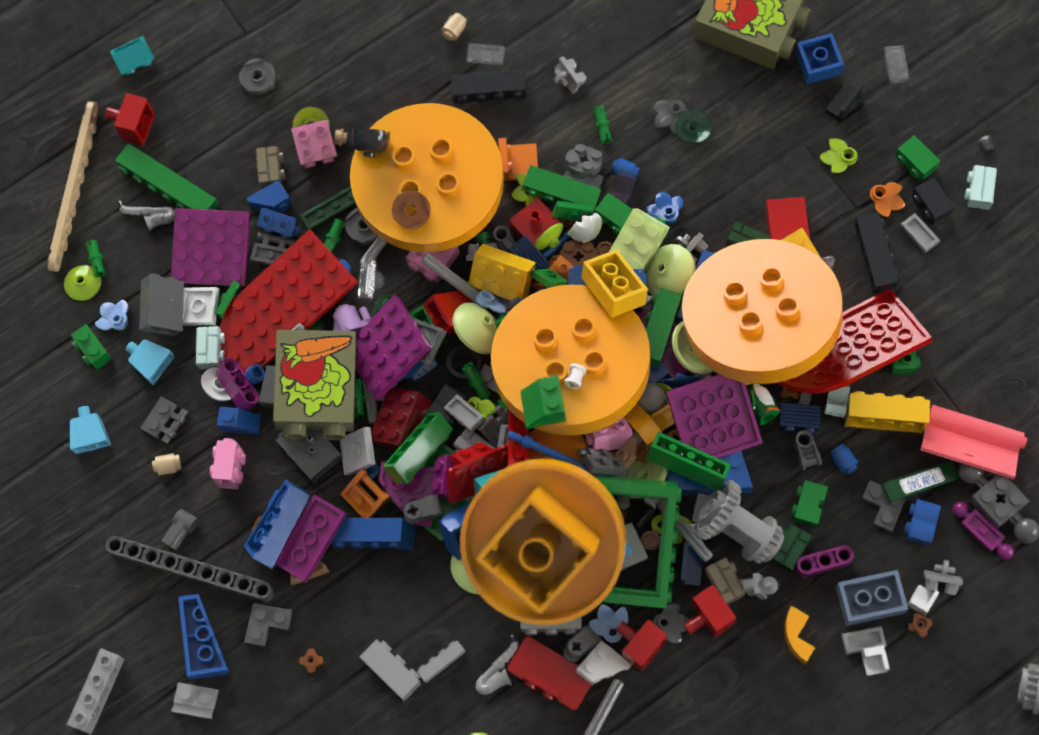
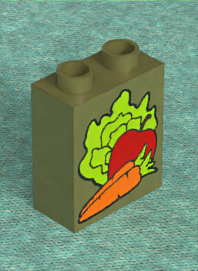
[694,0,811,69]
[273,330,356,440]

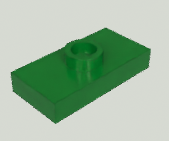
[552,201,594,222]
[531,269,568,288]
[215,280,242,320]

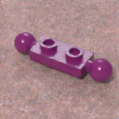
[953,502,1014,560]

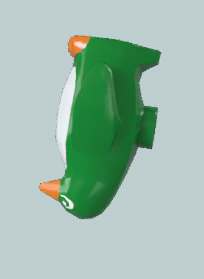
[746,383,780,426]

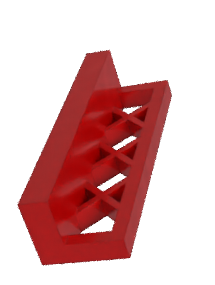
[508,409,529,467]

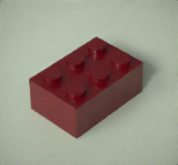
[371,387,431,451]

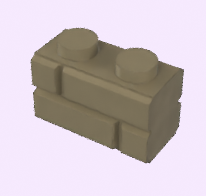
[256,146,286,189]
[704,558,745,605]

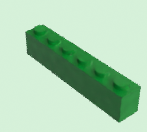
[115,143,220,210]

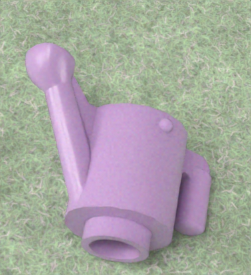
[333,304,371,333]

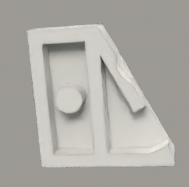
[576,640,632,684]

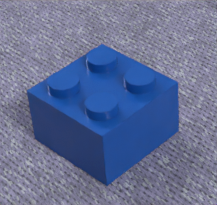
[795,33,844,84]

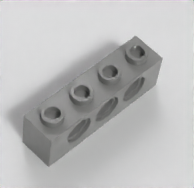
[67,649,125,734]

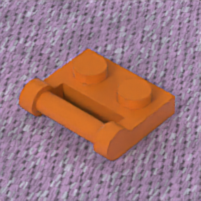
[340,469,390,518]

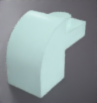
[825,384,850,418]

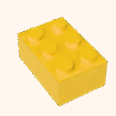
[469,244,536,301]
[581,250,648,318]

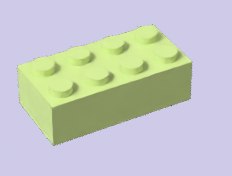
[608,208,670,273]

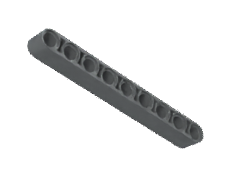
[105,536,274,602]

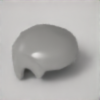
[637,383,667,413]

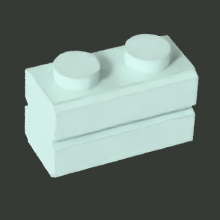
[965,165,997,210]
[196,326,225,369]

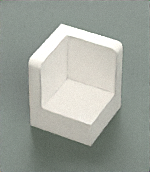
[907,585,939,616]
[861,645,889,676]

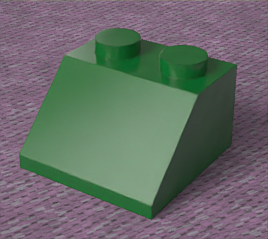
[520,375,566,429]

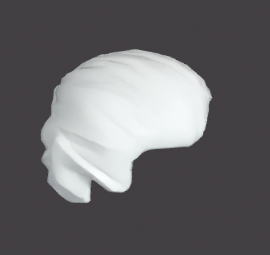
[567,213,602,243]

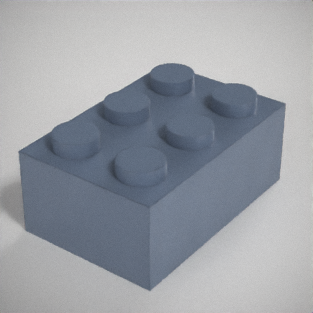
[836,570,908,626]

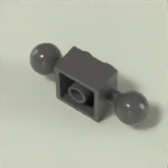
[958,463,1039,544]

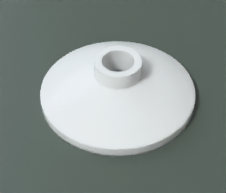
[201,367,231,401]

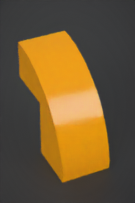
[624,403,663,445]
[784,606,815,664]

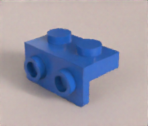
[257,208,300,238]

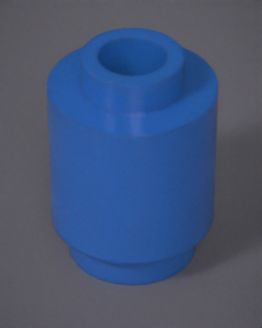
[611,158,640,182]
[830,444,859,474]

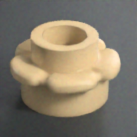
[334,129,347,147]

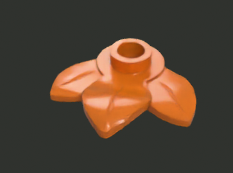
[870,182,905,217]

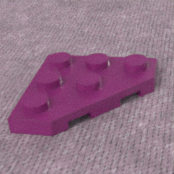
[379,462,435,527]

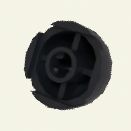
[352,128,390,158]

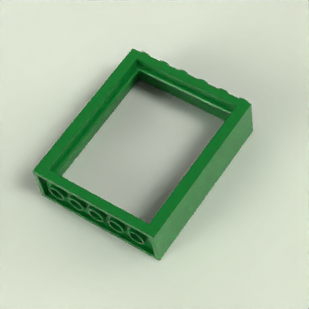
[591,474,681,608]

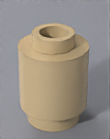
[441,13,466,41]
[152,453,182,475]

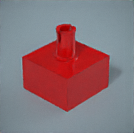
[105,93,155,146]
[509,198,561,244]
[683,585,736,638]
[615,619,667,672]

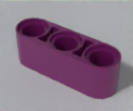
[216,358,259,412]
[795,546,854,578]

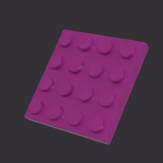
[171,208,251,287]
[356,295,432,401]
[665,374,763,458]

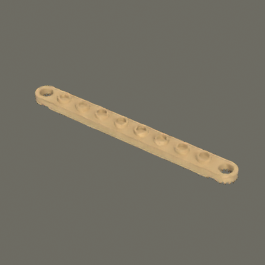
[47,102,98,272]

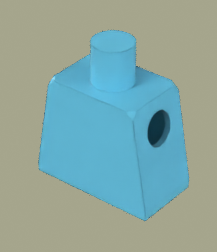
[125,339,175,385]
[70,406,111,454]

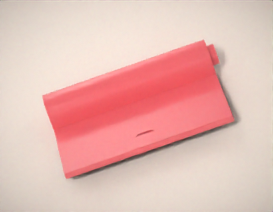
[921,404,1027,479]

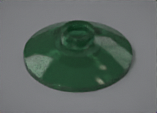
[675,109,712,144]

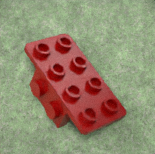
[447,442,508,504]
[508,637,592,710]

